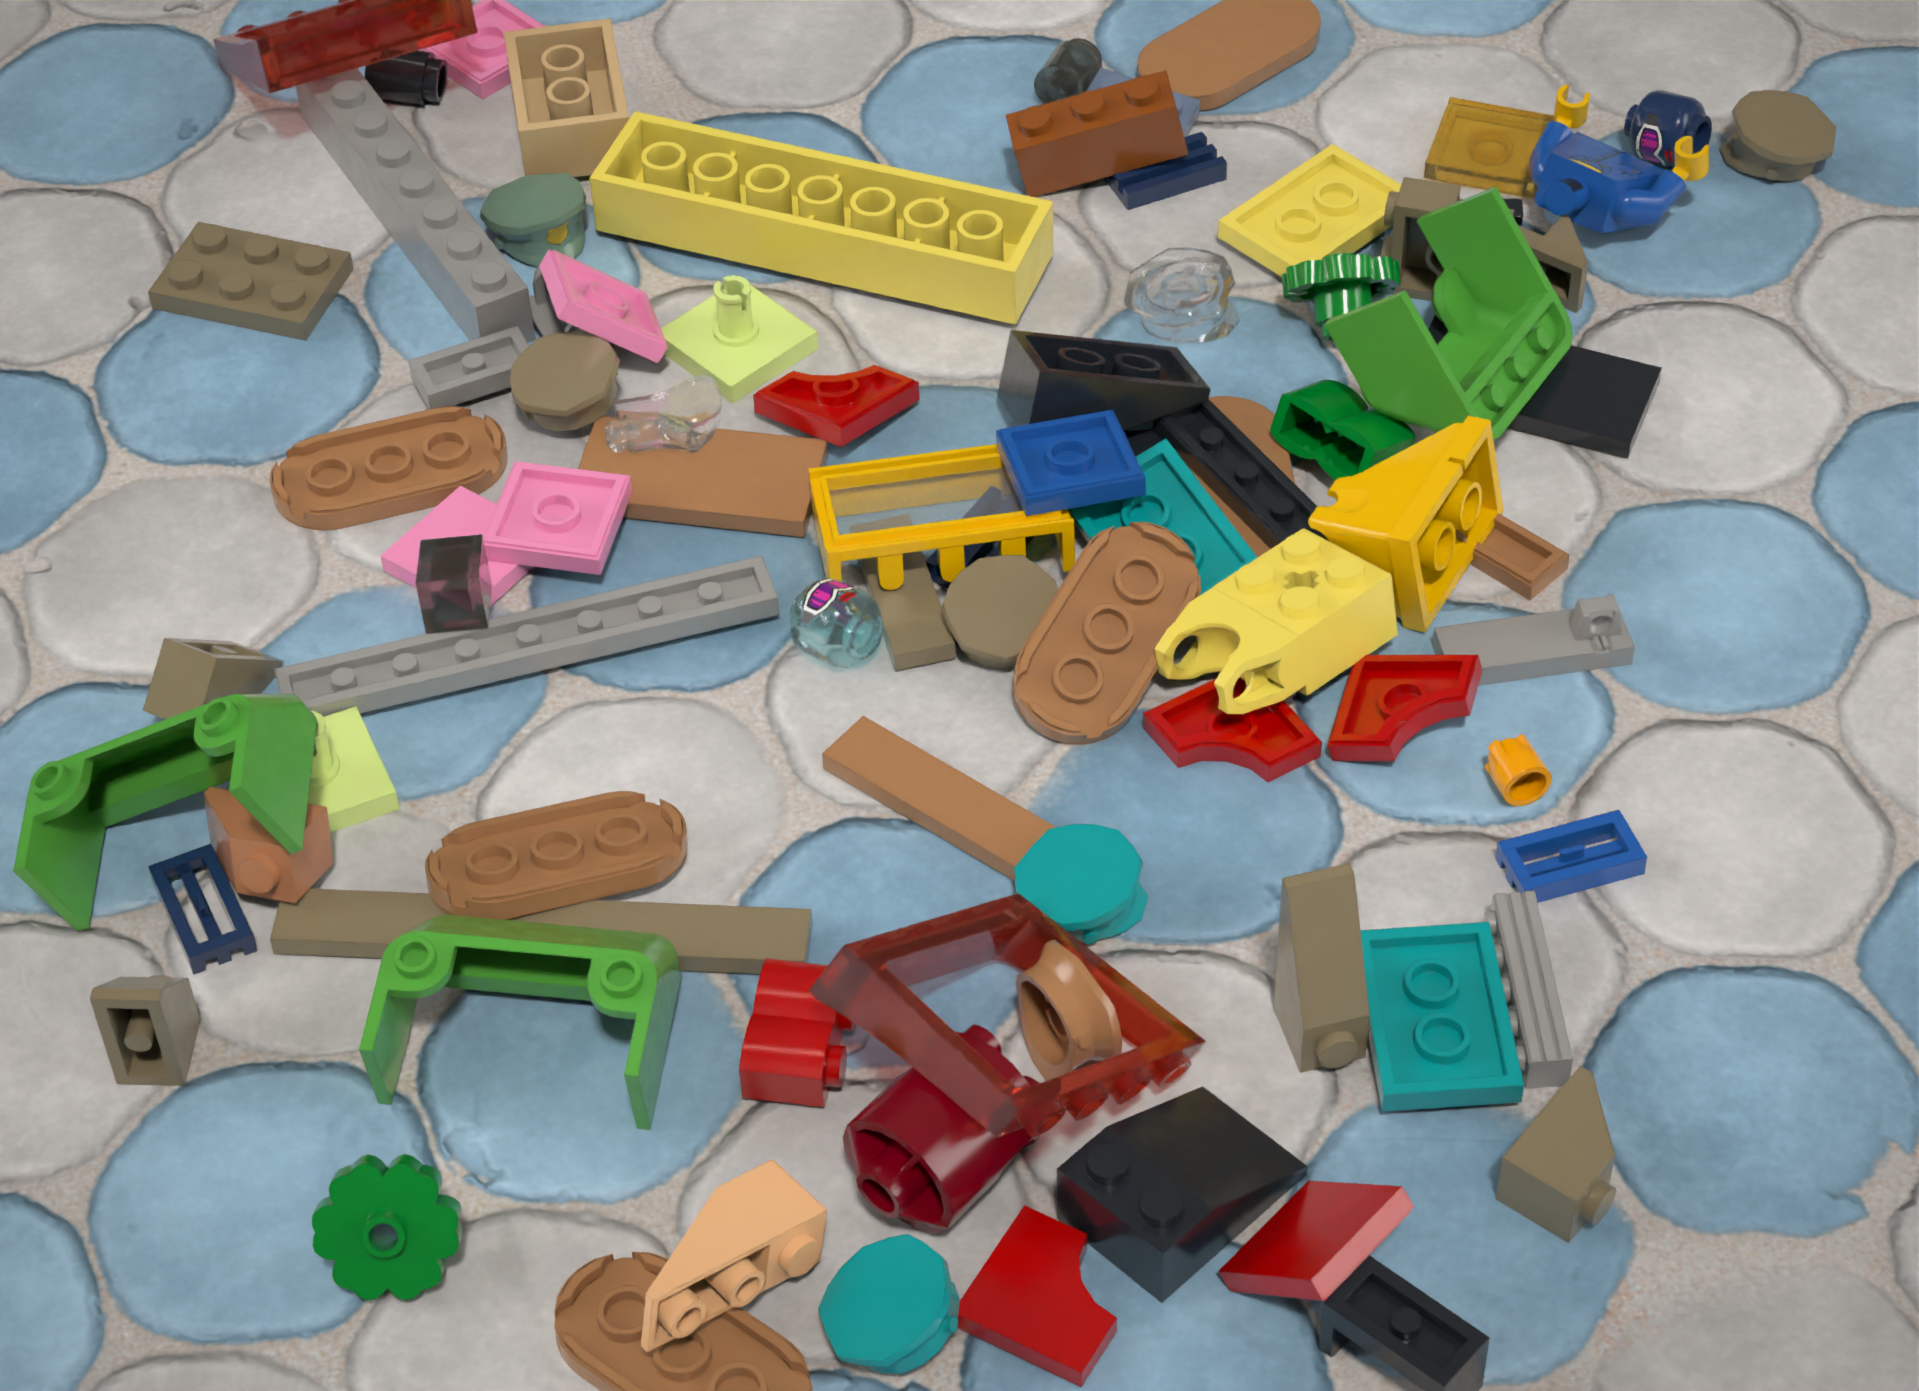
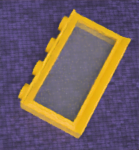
[808,444,1075,603]

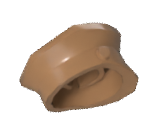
[1015,940,1122,1084]

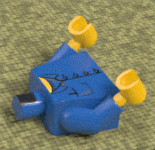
[1529,85,1709,233]

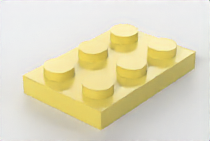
[1218,144,1401,277]

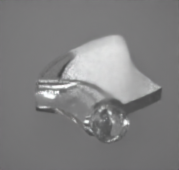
[605,375,723,453]

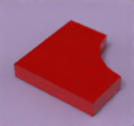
[753,364,920,447]
[1328,655,1483,762]
[1143,677,1322,782]
[957,1205,1117,1387]

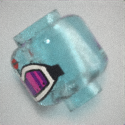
[790,578,884,668]

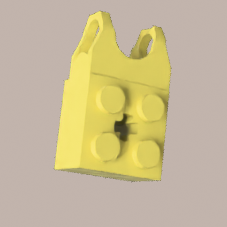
[1155,528,1398,714]

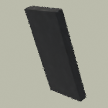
[1428,314,1662,458]

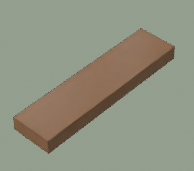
[822,716,1056,881]

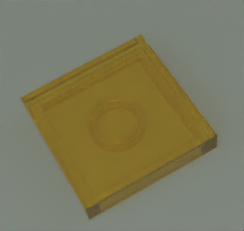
[1424,97,1555,198]

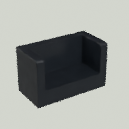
[1319,1255,1490,1391]

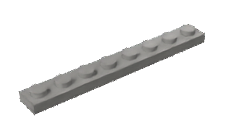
[274,556,780,717]

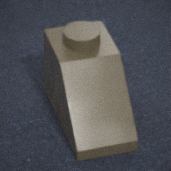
[143,638,283,719]
[90,975,200,1086]
[1496,1066,1616,1243]

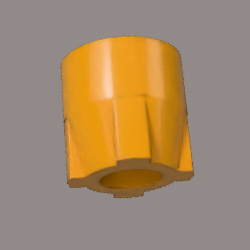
[1484,734,1552,806]

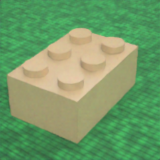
[504,18,629,177]

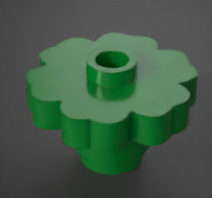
[1282,253,1401,341]
[312,1154,463,1301]

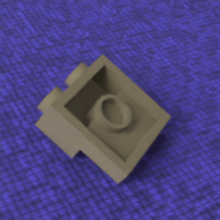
[1381,177,1514,301]

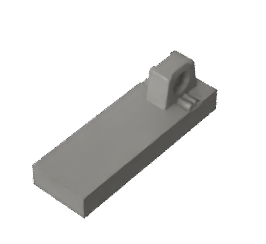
[1432,594,1635,686]

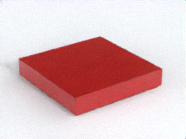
[1218,1180,1414,1301]

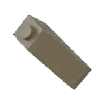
[1274,863,1370,1073]

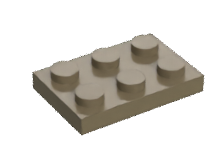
[148,222,353,341]

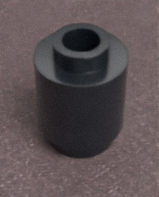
[365,45,448,106]

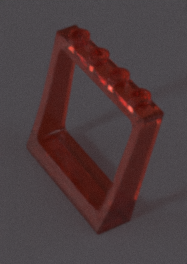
[213,0,478,93]
[809,893,1206,1138]

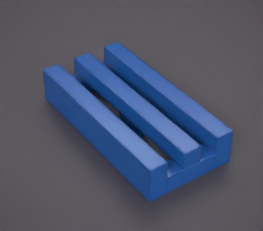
[1495,810,1647,903]

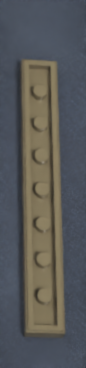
[270,888,813,974]

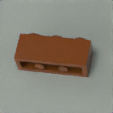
[1006,70,1188,197]

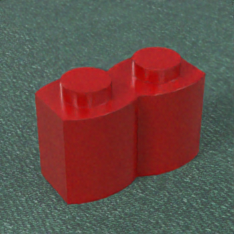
[739,958,859,1108]

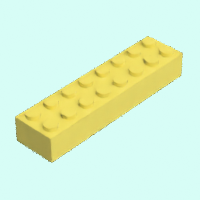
[590,111,1053,325]

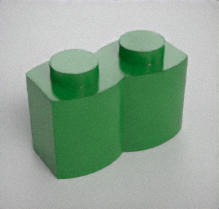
[1270,380,1416,480]

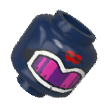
[1624,90,1712,168]

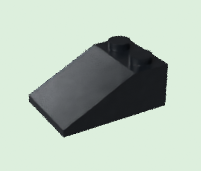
[997,330,1211,430]
[1057,1086,1308,1303]

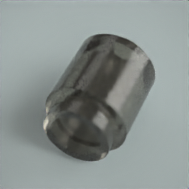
[1034,38,1102,104]

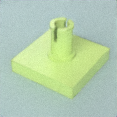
[661,275,819,404]
[308,706,400,833]

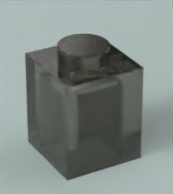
[415,534,492,634]

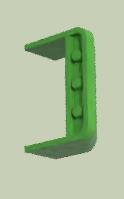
[1324,186,1573,440]
[13,694,317,932]
[359,915,681,1130]

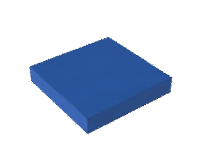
[996,410,1146,516]

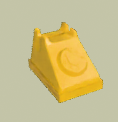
[1308,415,1504,633]

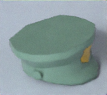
[480,173,586,267]

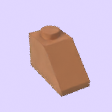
[204,786,333,904]

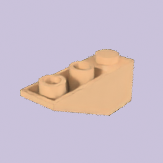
[641,1159,827,1353]

